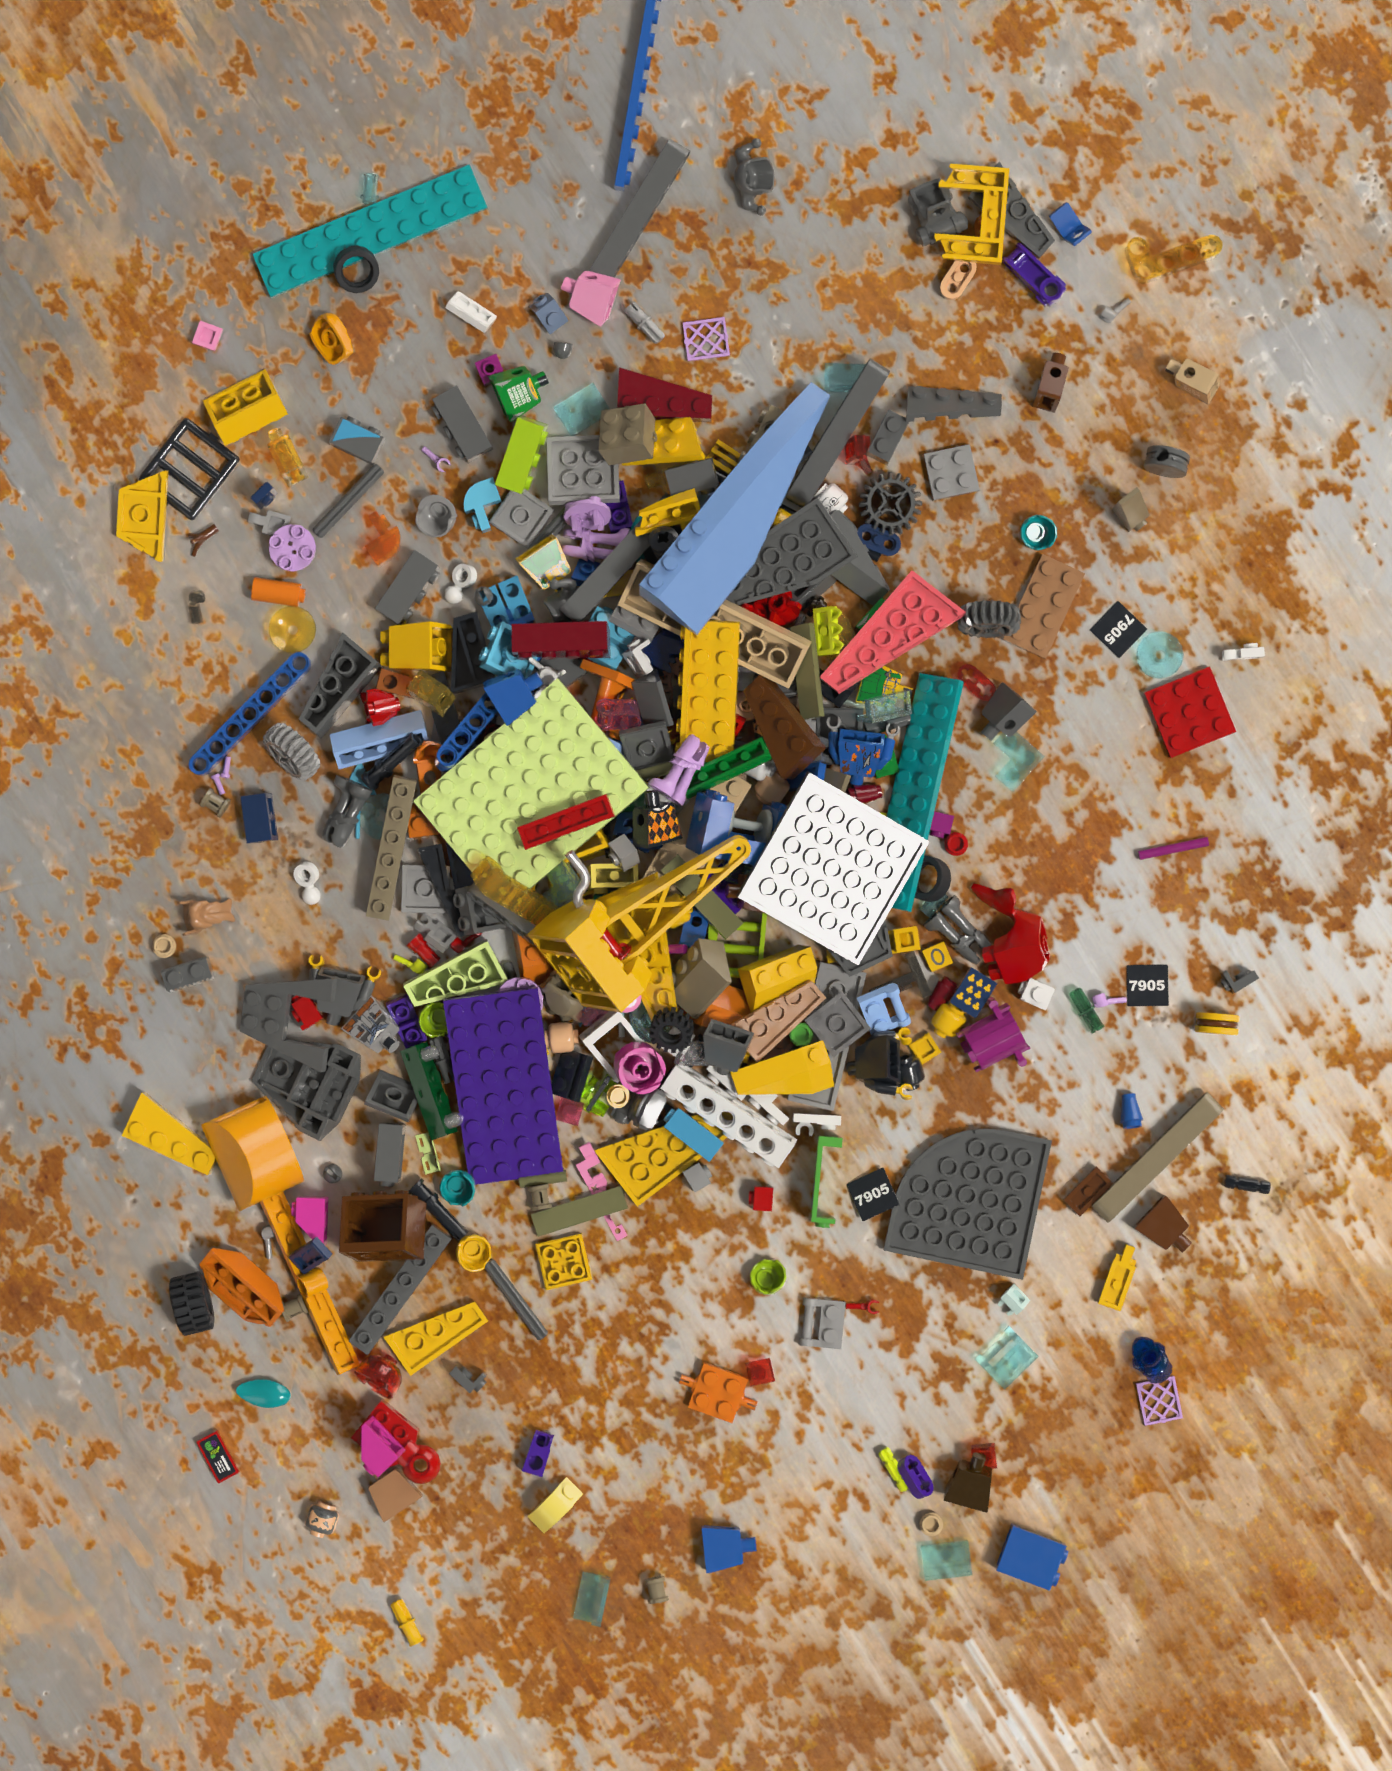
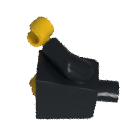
[846,1027,913,1100]

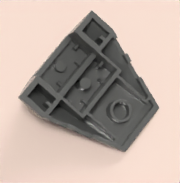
[251,1040,361,1141]

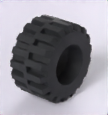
[169,1271,215,1336]

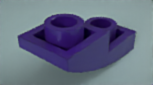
[605,480,633,534]
[386,994,428,1049]

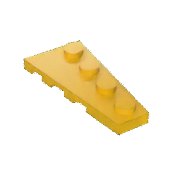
[384,1301,489,1376]

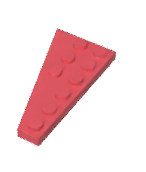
[820,571,966,694]

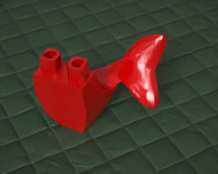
[971,884,1050,984]

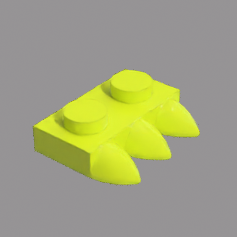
[813,606,844,656]

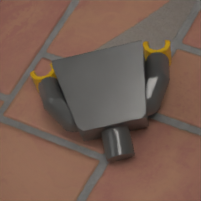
[308,955,381,1026]

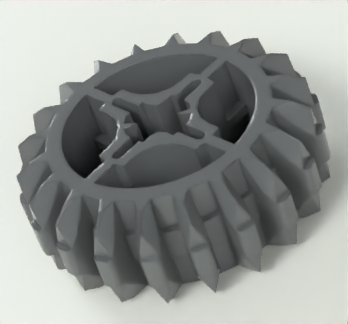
[859,472,922,535]
[957,600,1021,639]

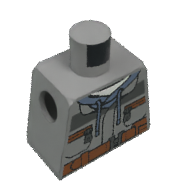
[341,995,400,1053]

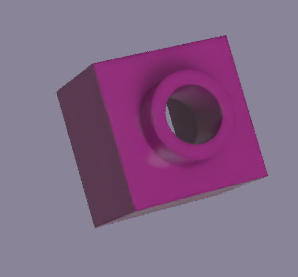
[475,354,503,387]
[930,811,954,838]

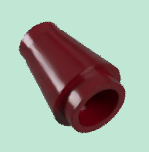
[846,784,882,804]
[927,976,959,1011]

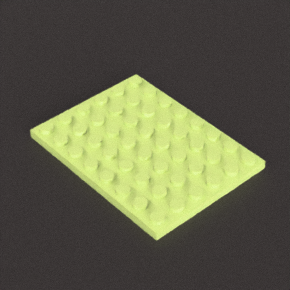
[414,678,649,906]

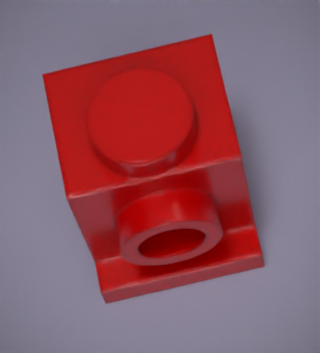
[291,996,324,1031]

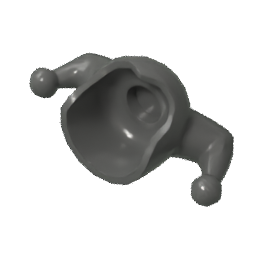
[734,138,774,216]
[543,578,582,623]

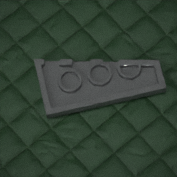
[968,162,1055,259]
[906,386,1002,422]

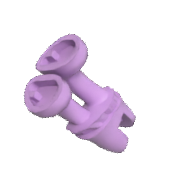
[561,528,630,563]
[648,734,709,806]

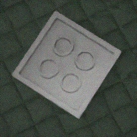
[547,435,620,505]

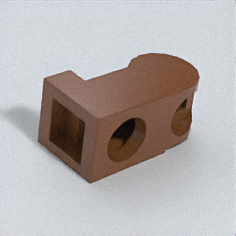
[375,668,422,700]

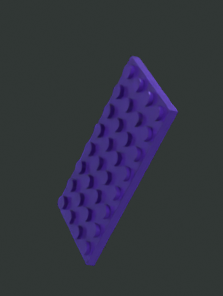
[443,987,563,1185]

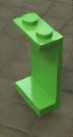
[810,1135,843,1228]

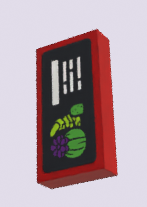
[196,1430,240,1484]

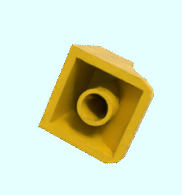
[380,621,453,672]

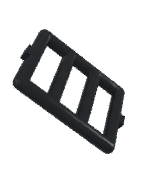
[139,418,240,520]

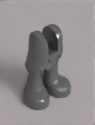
[322,775,373,848]
[923,895,991,965]

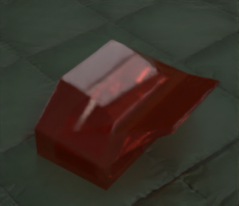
[845,435,873,475]

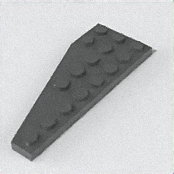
[726,497,858,605]

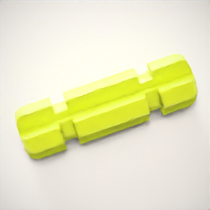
[878,1447,908,1492]

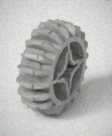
[263,723,320,781]

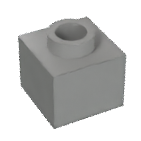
[608,834,640,872]
[683,1162,712,1193]

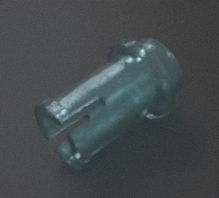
[360,173,379,205]
[919,894,948,918]

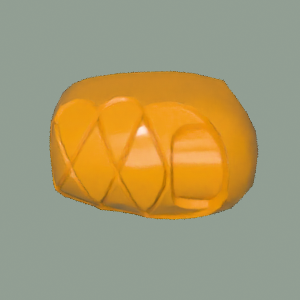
[309,313,353,365]

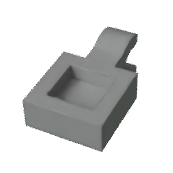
[248,510,291,536]

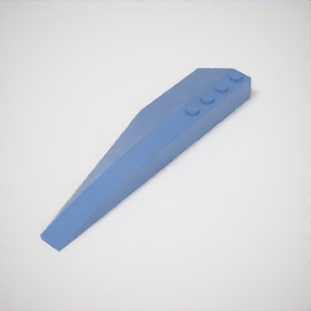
[639,382,830,635]

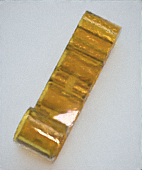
[1125,235,1223,284]
[471,856,559,926]

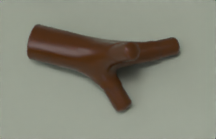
[188,524,219,557]

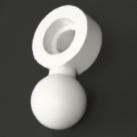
[444,564,477,604]
[294,862,321,905]

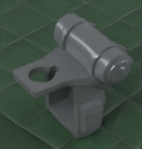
[908,178,968,247]
[611,1088,674,1130]

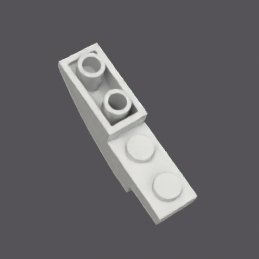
[706,1065,789,1125]

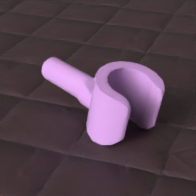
[421,446,451,472]
[1092,993,1127,1008]

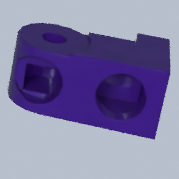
[522,1430,554,1477]

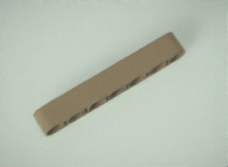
[1091,1092,1224,1223]

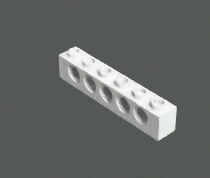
[660,1060,797,1168]

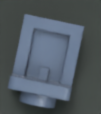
[529,293,569,334]

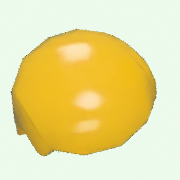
[456,1234,491,1272]

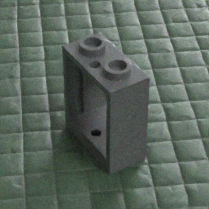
[374,1123,406,1187]

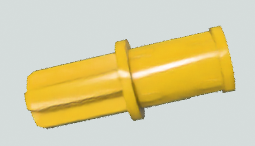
[391,1599,424,1647]

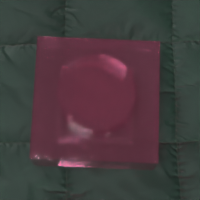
[579,1007,608,1026]
[556,1097,584,1126]

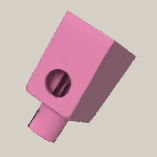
[561,271,621,327]

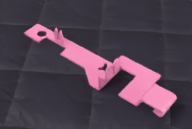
[576,1142,628,1241]

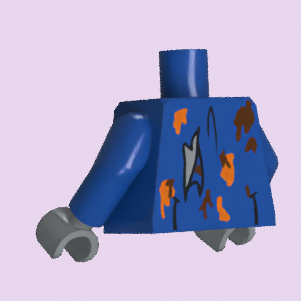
[826,716,900,785]

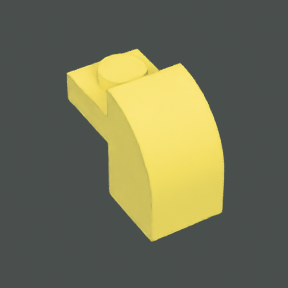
[527,1477,583,1533]

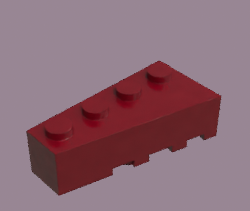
[617,367,712,423]
[511,621,611,660]

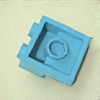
[588,606,636,671]
[478,621,538,678]

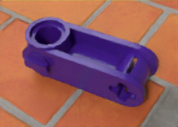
[1002,243,1066,307]

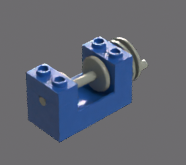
[685,789,787,865]

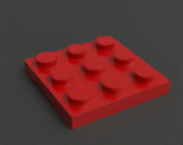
[1144,667,1236,758]

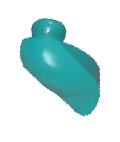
[236,1380,291,1408]

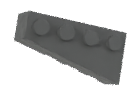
[299,632,382,738]

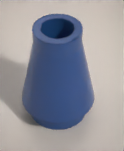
[1120,1093,1143,1129]

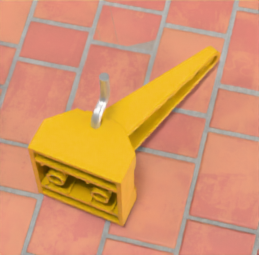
[527,835,751,1013]

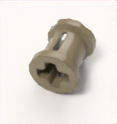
[200,788,231,818]
[528,1184,552,1211]
[282,1293,309,1322]
[644,1576,669,1604]

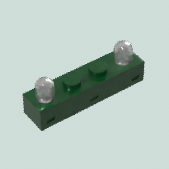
[400,1042,463,1141]

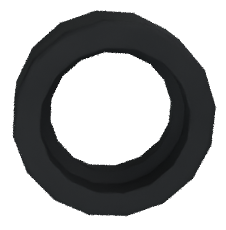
[333,246,379,293]
[915,855,951,902]

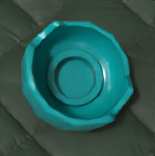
[1020,515,1057,551]
[439,1170,476,1207]

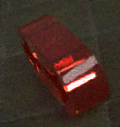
[957,664,996,702]

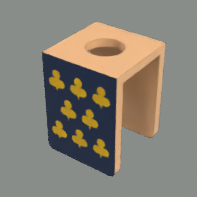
[949,967,998,1018]

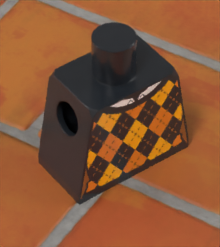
[633,790,683,848]

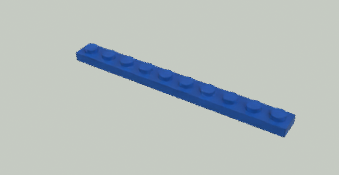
[614,0,661,192]

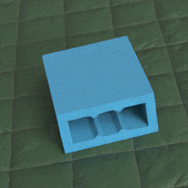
[663,1107,724,1162]

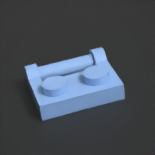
[857,983,911,1035]

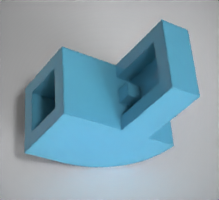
[464,477,502,533]

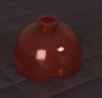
[354,1354,402,1399]

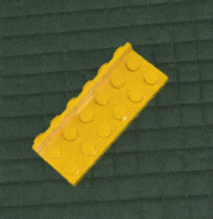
[675,620,740,762]

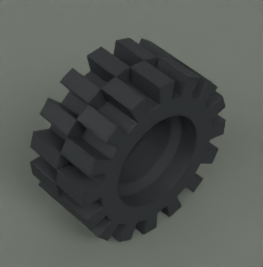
[649,1007,694,1053]

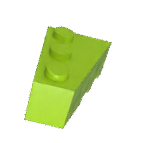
[495,415,548,494]

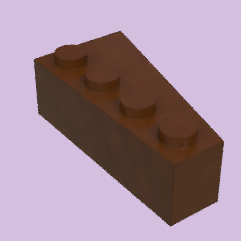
[743,675,826,780]

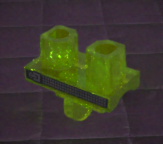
[581,1074,617,1117]

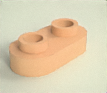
[940,260,977,300]

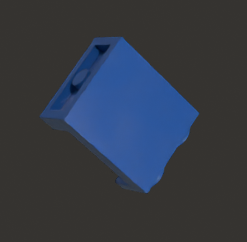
[995,1523,1069,1591]

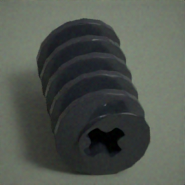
[648,526,678,562]

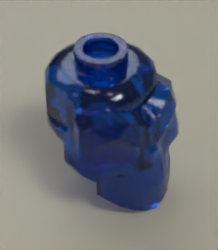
[1132,1337,1173,1384]

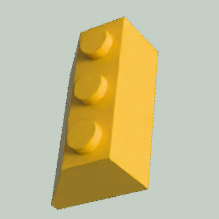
[203,369,288,446]
[738,944,817,1012]

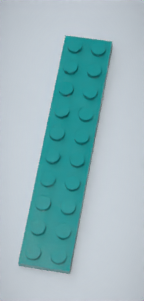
[253,164,488,298]
[887,673,964,912]

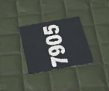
[1090,601,1147,658]
[1127,965,1169,1006]
[847,1167,899,1222]

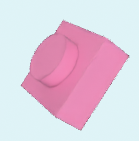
[192,321,223,352]

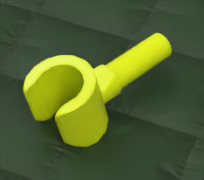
[393,954,428,974]

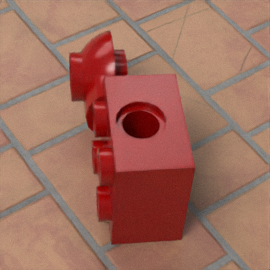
[351,1399,441,1484]

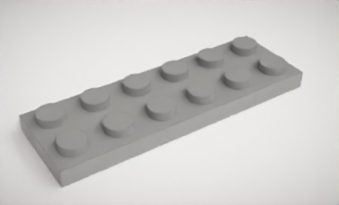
[787,962,867,1111]

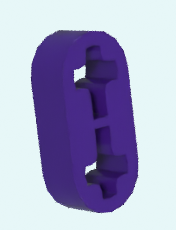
[897,1455,934,1499]

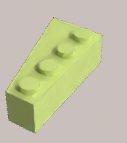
[403,939,508,1007]

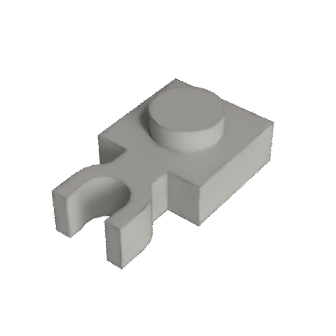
[414,913,457,953]

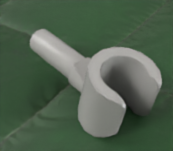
[1100,298,1131,323]
[261,1225,275,1259]

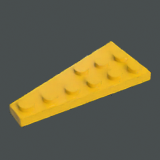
[595,871,678,1021]
[594,1112,733,1207]

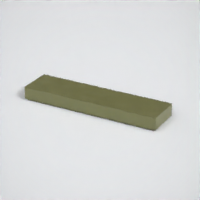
[790,623,824,721]
[660,854,743,940]
[531,1186,628,1237]

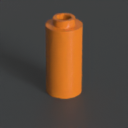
[251,577,306,607]

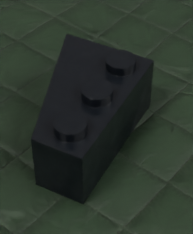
[450,612,496,695]

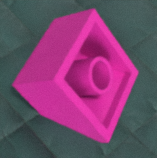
[291,1196,329,1245]
[361,1416,405,1477]

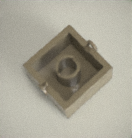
[599,404,657,466]

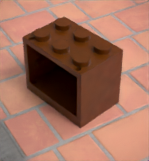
[339,1190,426,1262]

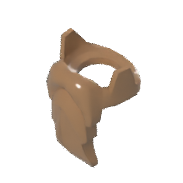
[177,899,235,936]

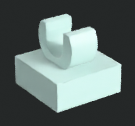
[998,1284,1030,1316]

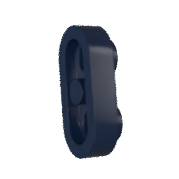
[857,524,901,557]

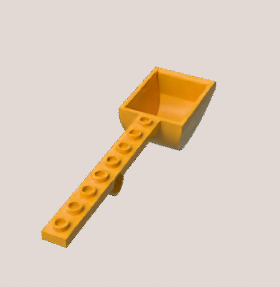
[201,1095,360,1375]

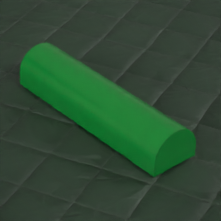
[679,736,773,799]

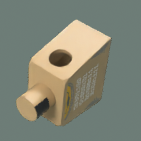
[1165,358,1220,405]

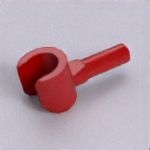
[450,933,482,953]
[846,1299,879,1314]

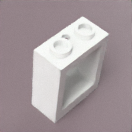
[579,1011,645,1083]

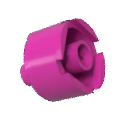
[614,1041,666,1094]

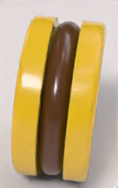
[1194,1012,1240,1036]

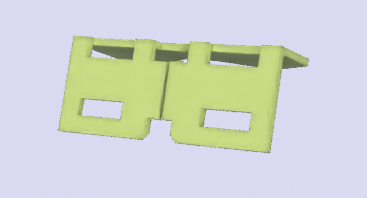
[415,1132,441,1175]

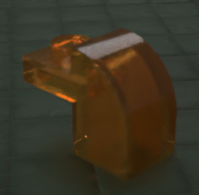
[365,511,402,568]

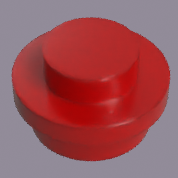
[944,832,968,856]

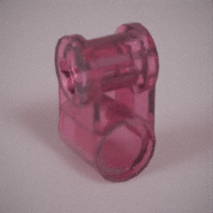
[594,698,641,730]

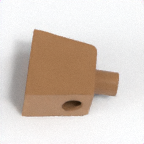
[368,1467,423,1522]

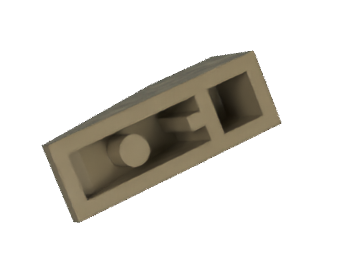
[1112,487,1150,532]

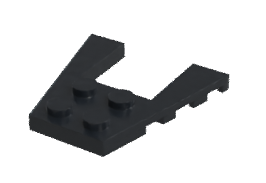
[417,844,504,937]

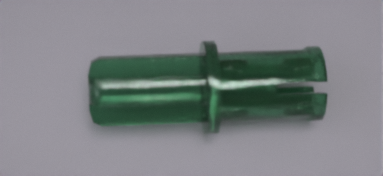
[1069,987,1105,1034]

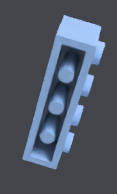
[330,710,429,769]

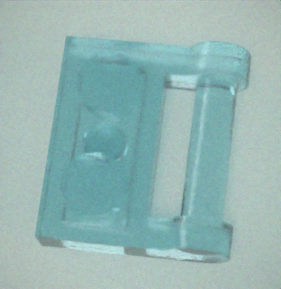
[975,1326,1039,1389]

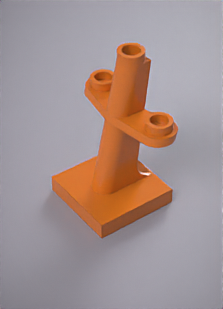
[580,659,635,741]

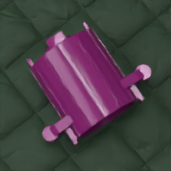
[956,997,1031,1072]

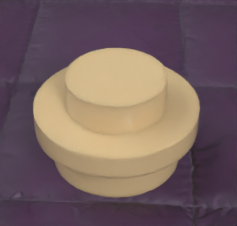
[152,934,176,958]
[919,1512,943,1536]

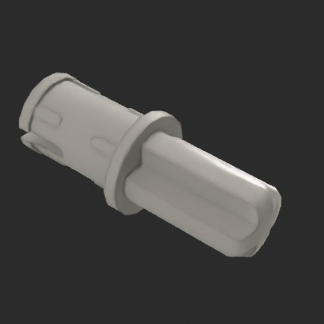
[624,301,665,344]

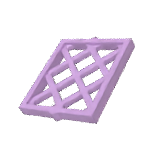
[683,317,730,362]
[1136,1376,1183,1426]

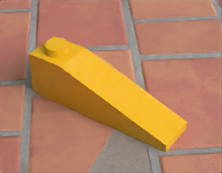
[730,1040,834,1095]

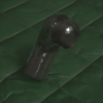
[189,590,205,625]

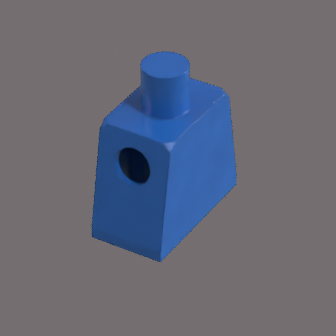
[483,669,544,726]
[679,907,708,949]
[702,1525,757,1574]

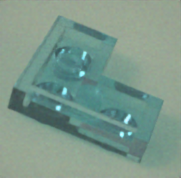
[993,732,1045,792]
[535,861,588,916]

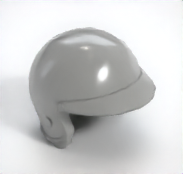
[416,495,457,537]

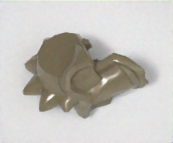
[539,970,584,1023]

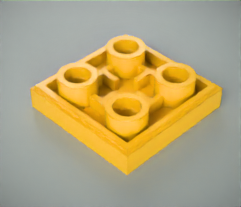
[535,1233,592,1290]

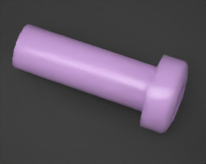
[221,756,231,778]
[211,773,225,795]

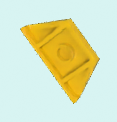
[622,417,705,466]
[116,470,168,562]

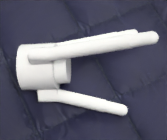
[528,657,566,699]

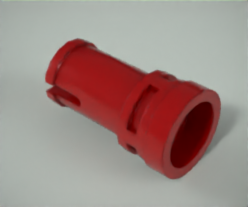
[406,933,441,968]

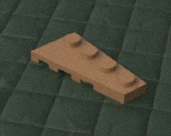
[730,980,826,1063]

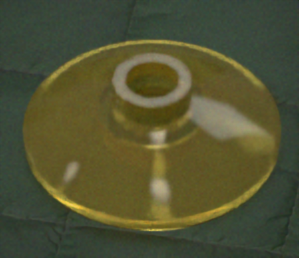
[269,606,316,653]

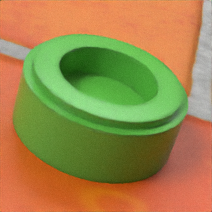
[789,1023,813,1047]

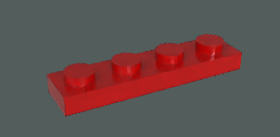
[517,794,616,850]

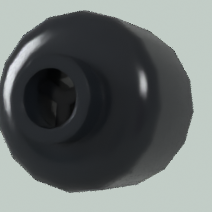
[897,1054,925,1091]

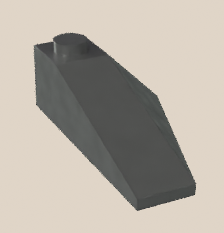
[831,510,890,606]

